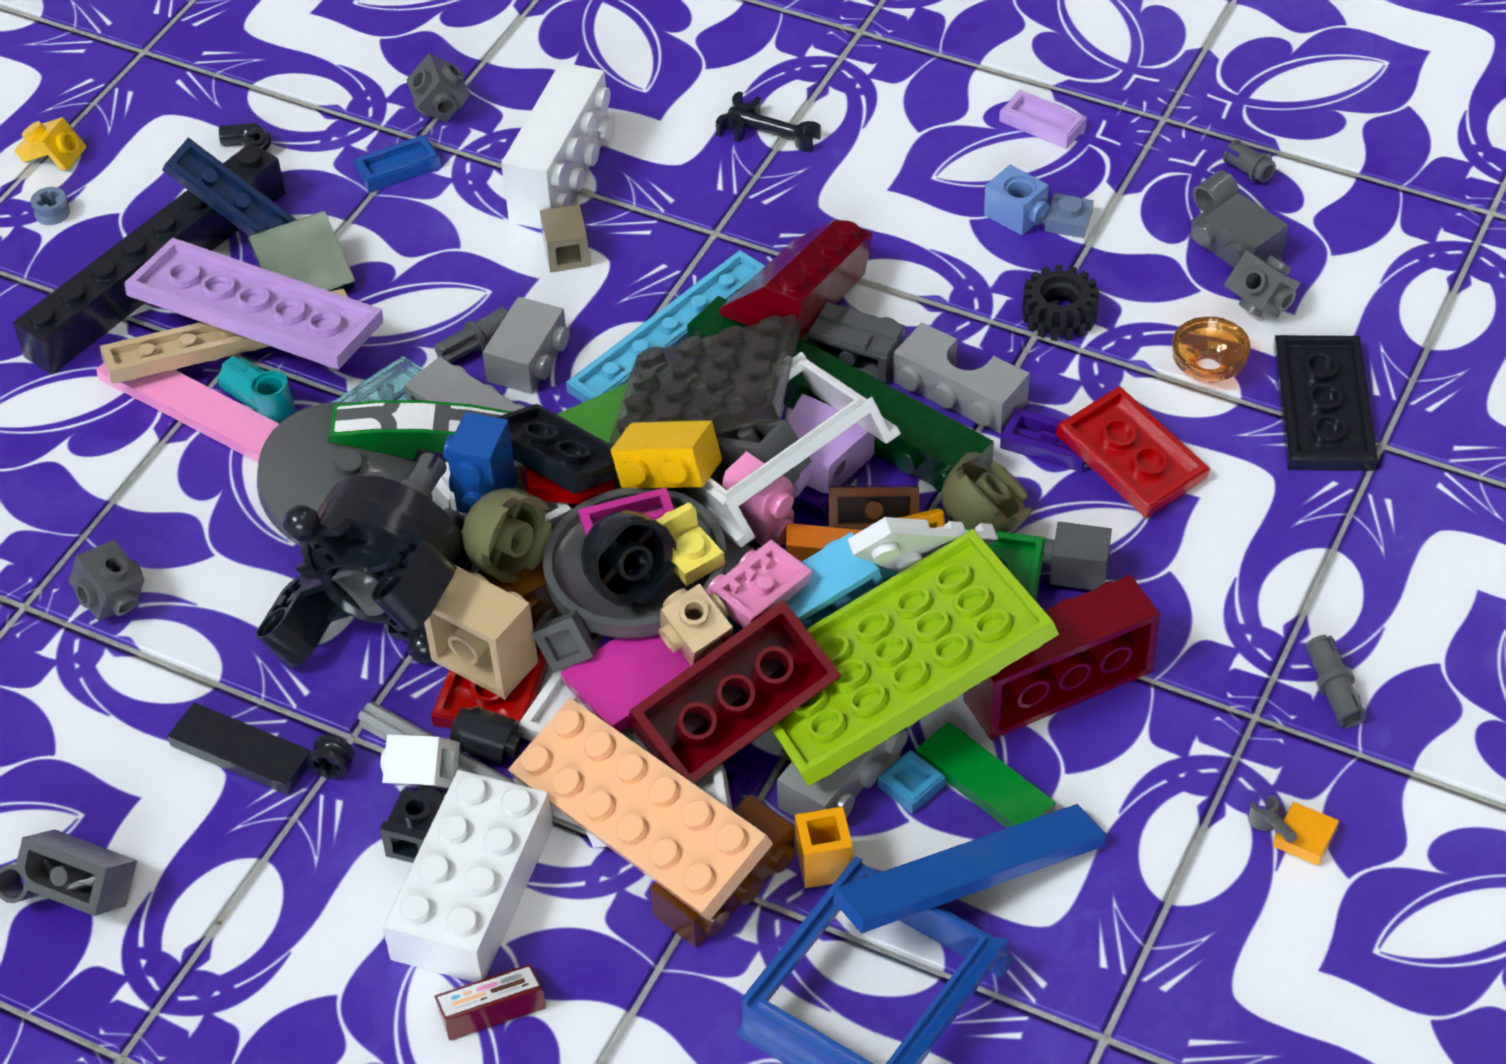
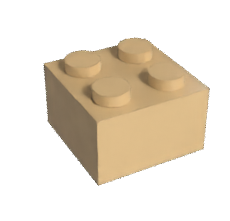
[424,565,538,699]

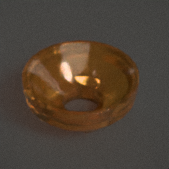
[1172,316,1251,383]

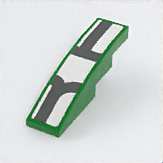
[328,400,513,460]

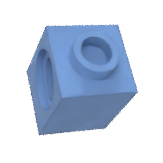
[984,164,1049,236]

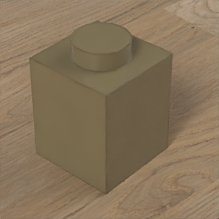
[540,204,590,273]

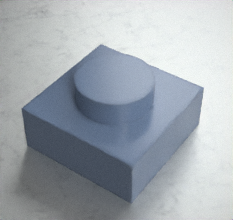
[1045,193,1094,239]

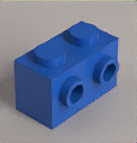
[443,412,517,514]

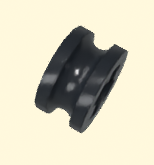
[307,735,355,780]

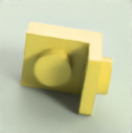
[656,502,725,586]

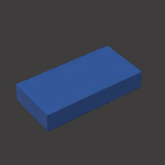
[353,135,441,193]

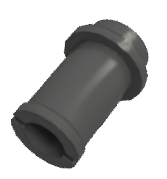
[1223,140,1276,183]

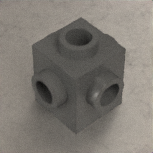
[406,53,470,123]
[1224,250,1301,318]
[69,540,145,621]

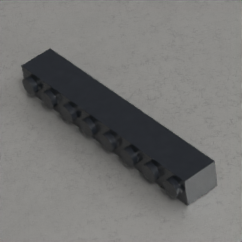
[13,143,286,375]

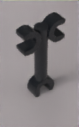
[716,91,821,152]

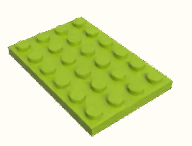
[770,529,1059,787]

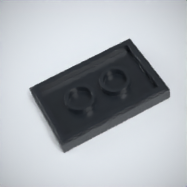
[496,404,618,494]

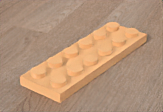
[508,698,773,921]

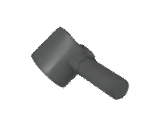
[1249,795,1297,843]

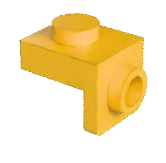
[14,117,86,171]

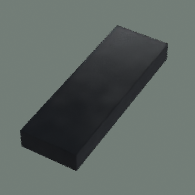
[167,703,311,795]

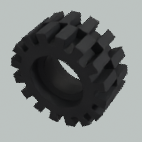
[1022,265,1099,341]

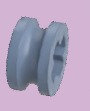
[30,187,70,225]

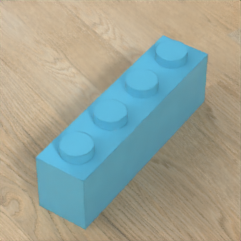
[726,532,884,636]

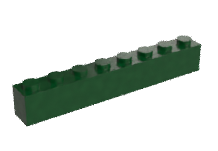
[687,295,994,492]

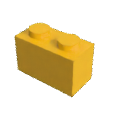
[611,420,722,488]

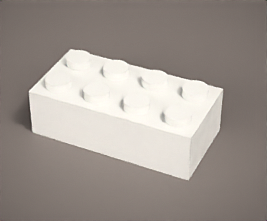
[501,62,613,230]
[382,770,553,982]

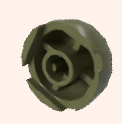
[941,452,1032,533]
[462,489,552,583]

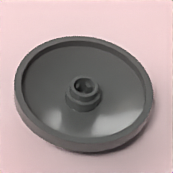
[257,402,433,546]
[543,487,727,638]

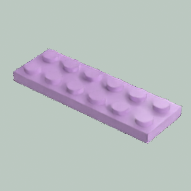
[124,238,383,370]

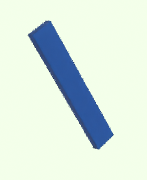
[833,804,1107,934]

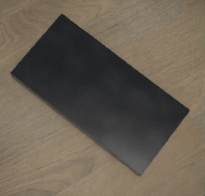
[1273,335,1378,471]

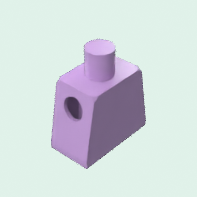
[788,394,874,497]

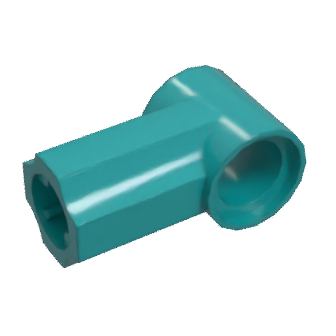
[216,356,296,424]

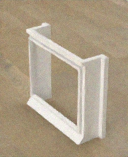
[683,352,901,547]

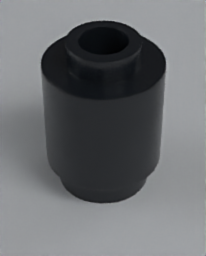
[450,706,524,765]

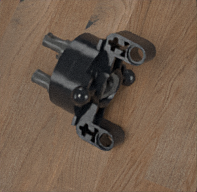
[256,453,468,668]

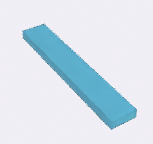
[566,250,765,403]

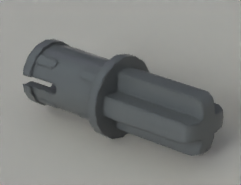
[434,307,508,363]

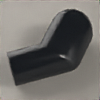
[218,123,271,151]

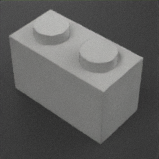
[482,296,570,394]

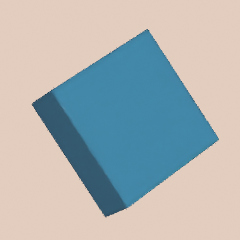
[878,749,946,814]

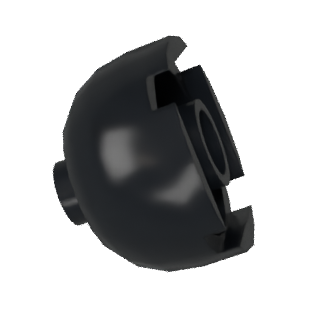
[581,510,677,606]

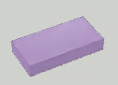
[999,90,1087,149]

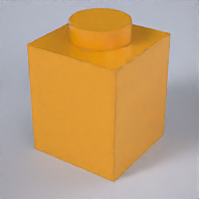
[795,806,853,888]

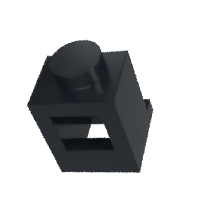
[380,786,444,863]

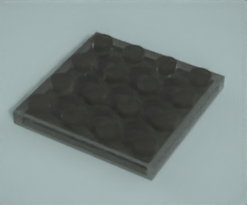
[608,314,800,447]

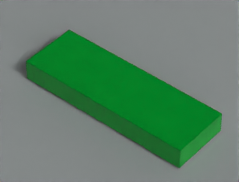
[916,721,1056,828]

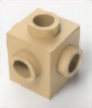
[658,584,733,666]

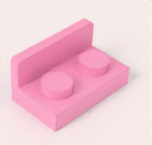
[706,540,812,628]

